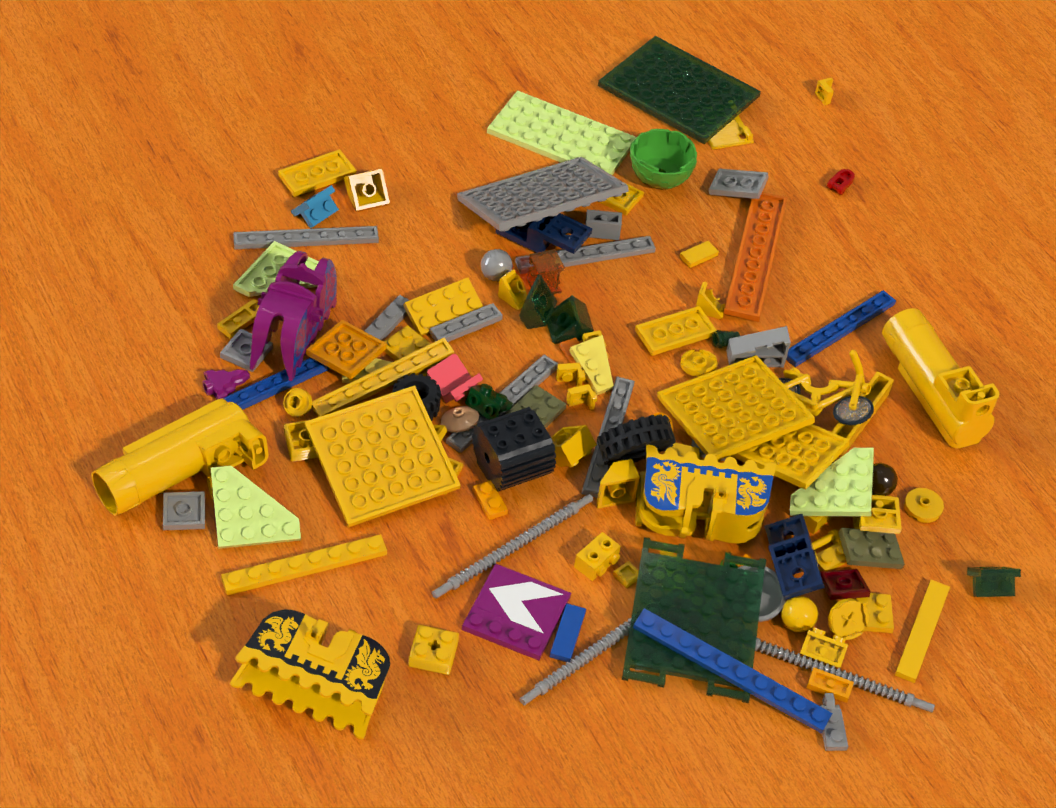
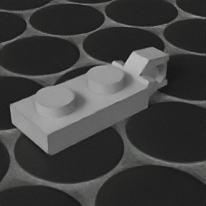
[820,693,848,751]

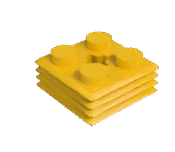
[284,420,318,461]
[408,625,459,675]

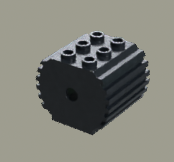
[472,407,556,492]

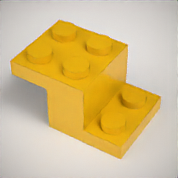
[853,495,902,534]

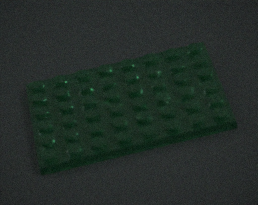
[598,36,761,144]

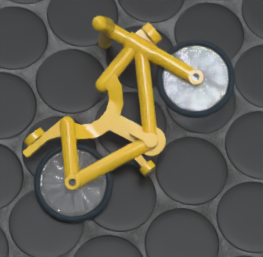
[779,350,874,425]

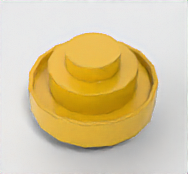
[283,388,312,417]

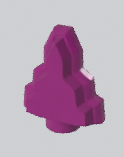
[203,369,250,399]

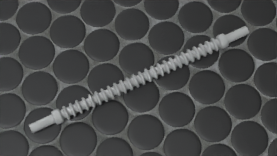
[432,494,593,599]
[520,589,680,705]
[731,632,935,712]

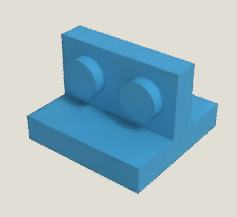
[291,185,339,228]

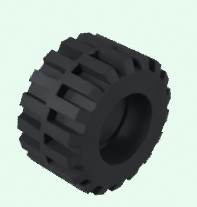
[392,373,441,421]

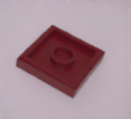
[820,569,870,600]

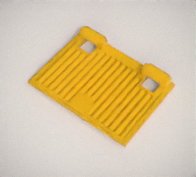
[690,101,754,150]

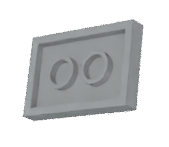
[709,169,769,199]

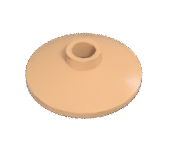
[441,406,479,433]

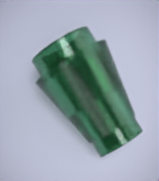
[712,330,740,348]

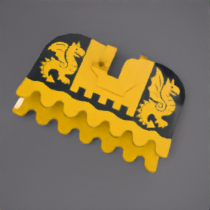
[230,609,390,739]

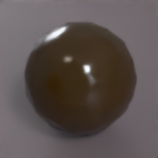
[872,462,898,496]

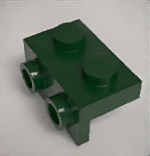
[465,384,513,420]

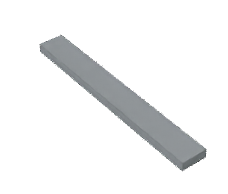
[233,226,379,249]
[515,236,656,274]
[446,355,558,453]
[582,376,635,498]

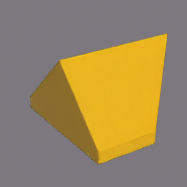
[498,269,531,310]
[696,281,725,319]

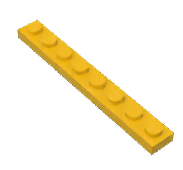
[312,337,454,417]
[221,534,387,596]

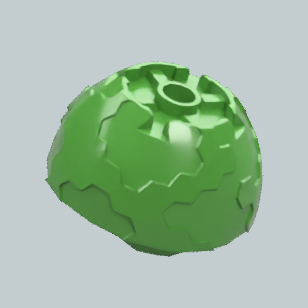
[630,129,697,190]

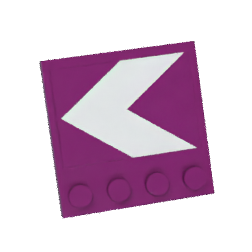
[462,563,571,661]

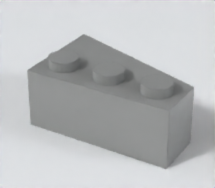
[726,326,791,367]

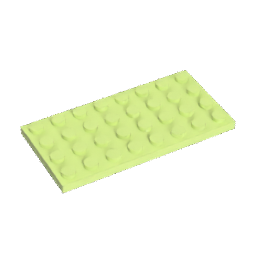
[487,90,637,175]

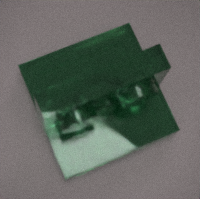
[967,566,1021,597]

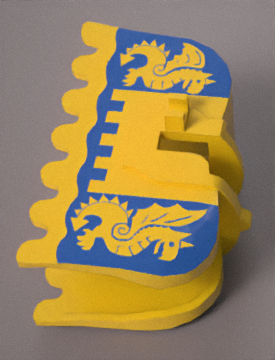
[639,445,777,544]

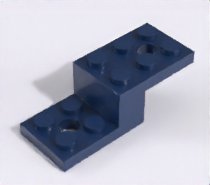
[496,213,592,254]
[764,514,825,600]

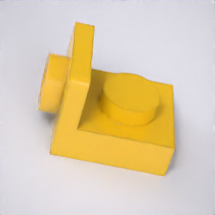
[815,78,834,105]
[556,363,585,386]

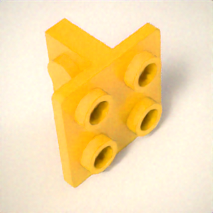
[800,627,849,668]

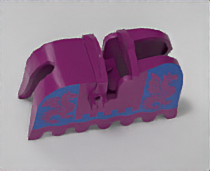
[250,251,337,381]

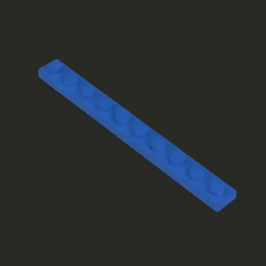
[633,608,833,734]

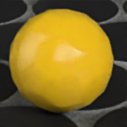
[781,596,818,633]

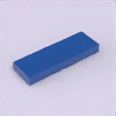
[550,603,586,662]

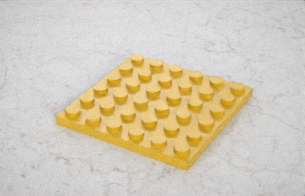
[657,355,815,461]
[304,386,461,528]

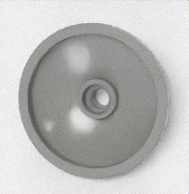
[724,564,786,622]

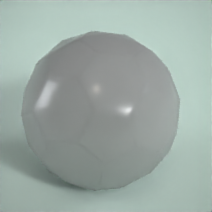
[480,249,513,281]

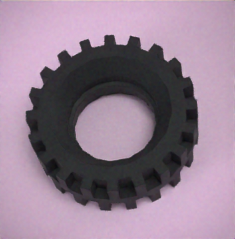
[597,414,676,466]

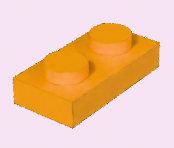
[472,480,508,520]
[806,667,854,703]

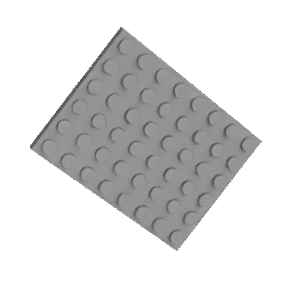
[457,157,629,231]

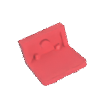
[427,354,483,404]

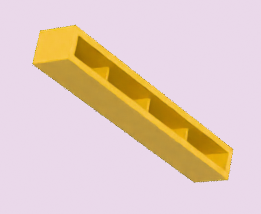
[832,371,894,464]

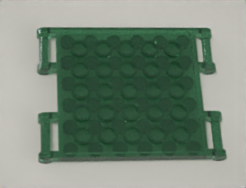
[622,537,766,703]

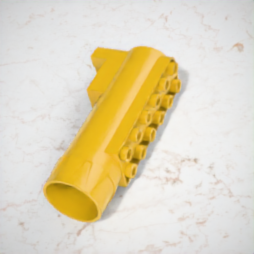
[882,308,999,448]
[91,398,269,516]

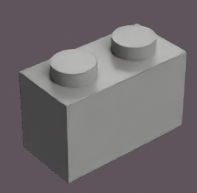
[585,209,622,240]

